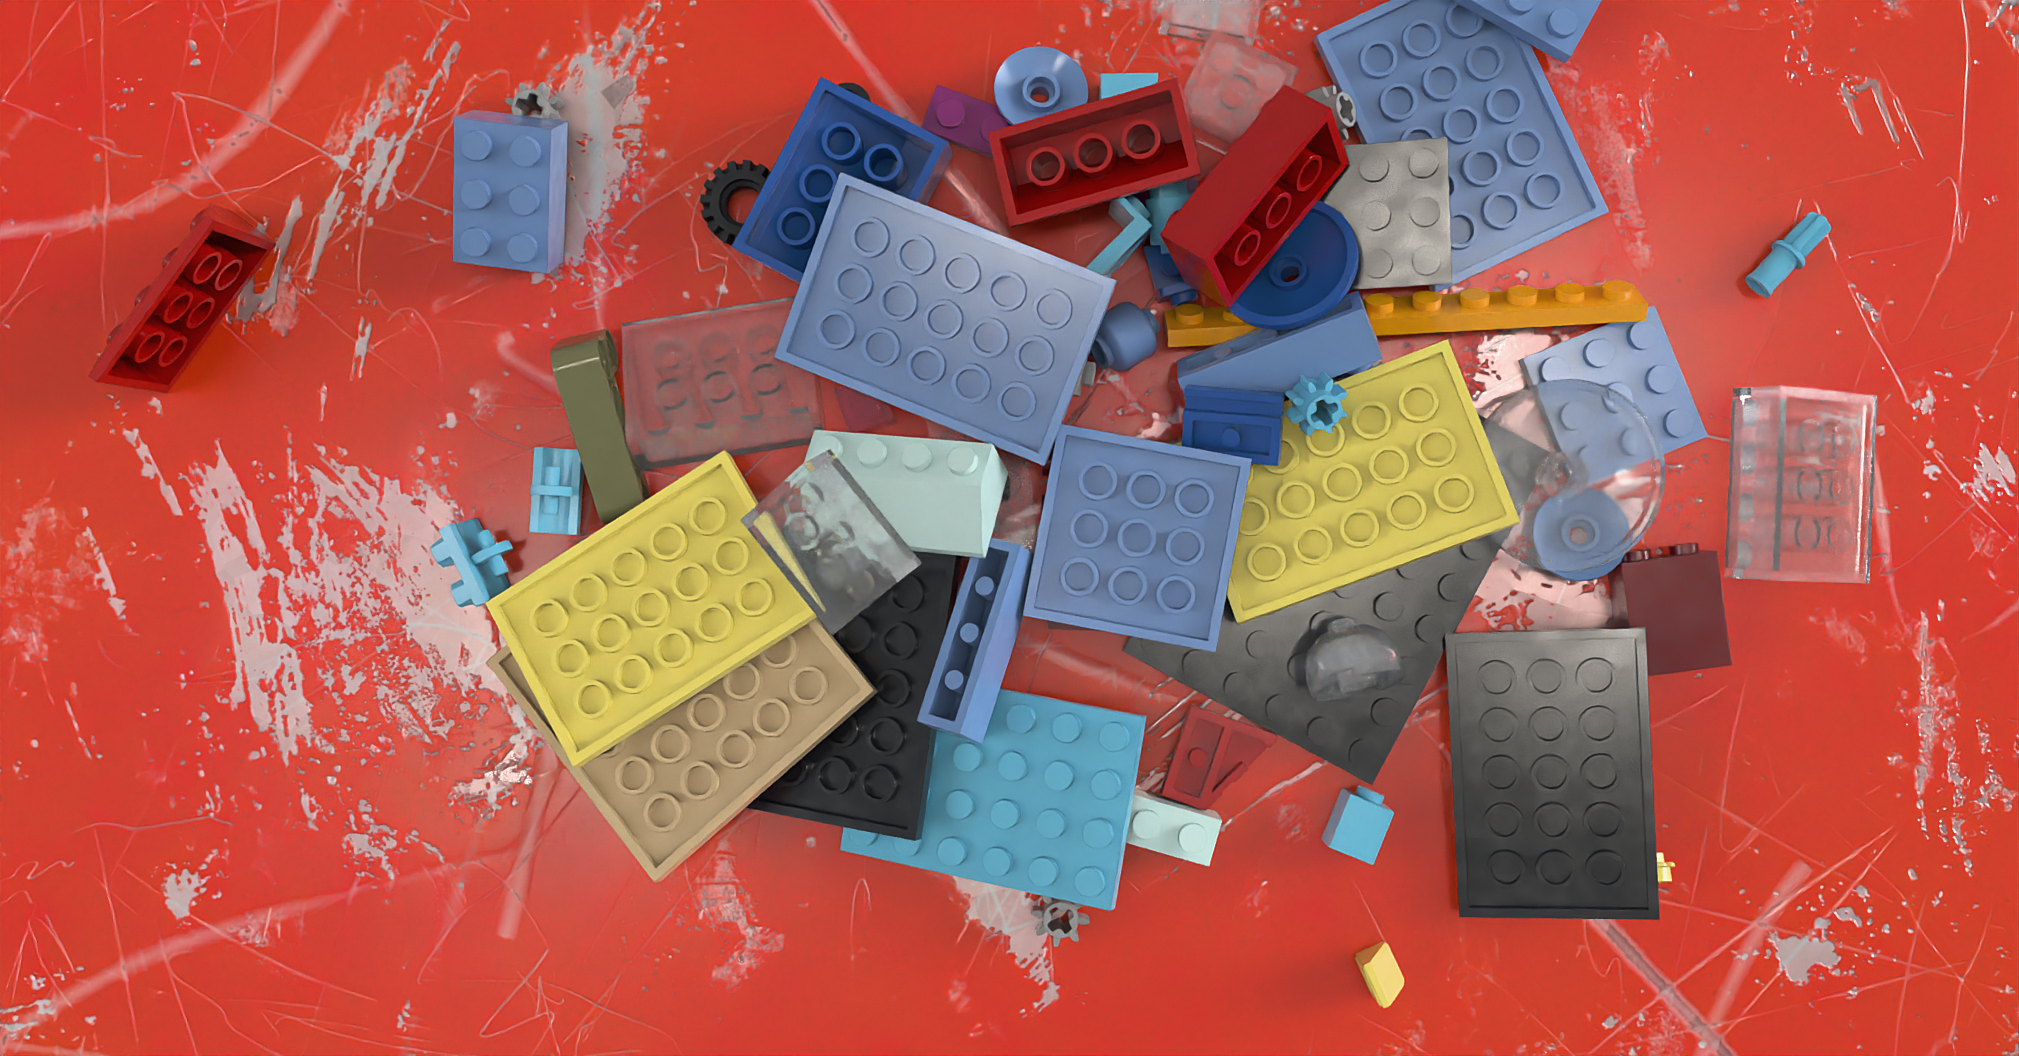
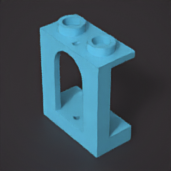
[1086,195,1152,277]

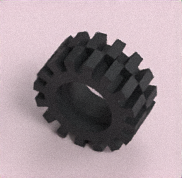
[700,160,771,247]

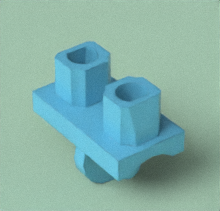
[529,447,584,535]
[430,518,513,607]

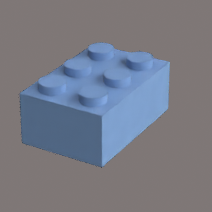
[453,109,568,274]

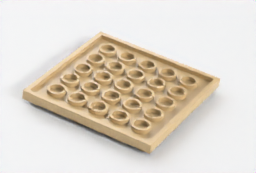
[486,618,878,882]

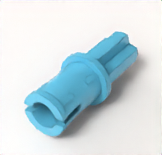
[1745,212,1831,298]

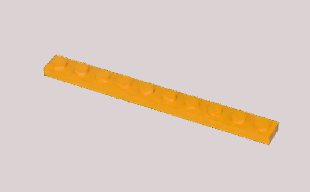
[1164,280,1648,347]

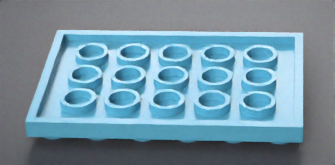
[840,688,1147,911]

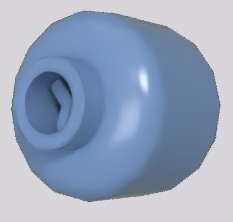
[1090,302,1159,372]

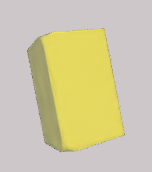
[1354,942,1404,1009]

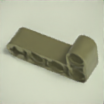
[550,328,651,524]

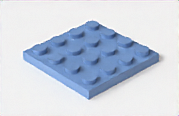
[1023,424,1252,652]

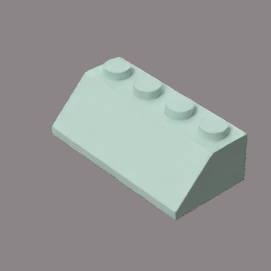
[801,430,1008,558]

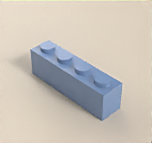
[1177,290,1383,396]
[917,538,1034,744]

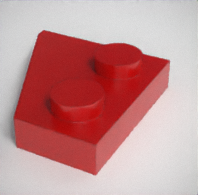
[1160,704,1278,811]

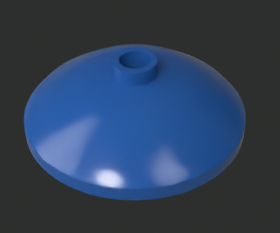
[1228,200,1359,330]

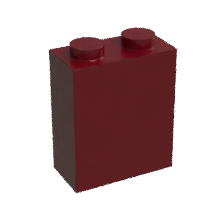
[1608,543,1732,676]

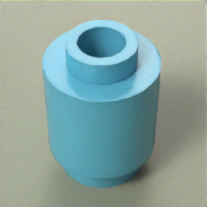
[1145,181,1193,254]

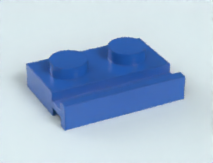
[1182,385,1285,466]

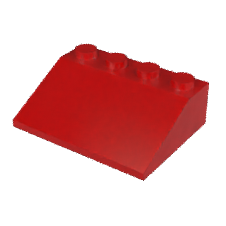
[88,203,276,393]

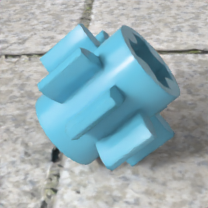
[1285,372,1348,436]

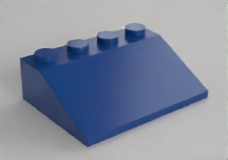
[732,77,953,285]

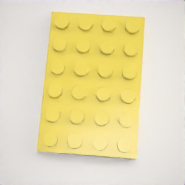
[1173,339,1520,625]
[485,450,823,767]

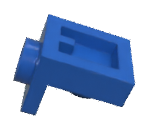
[1143,245,1199,307]

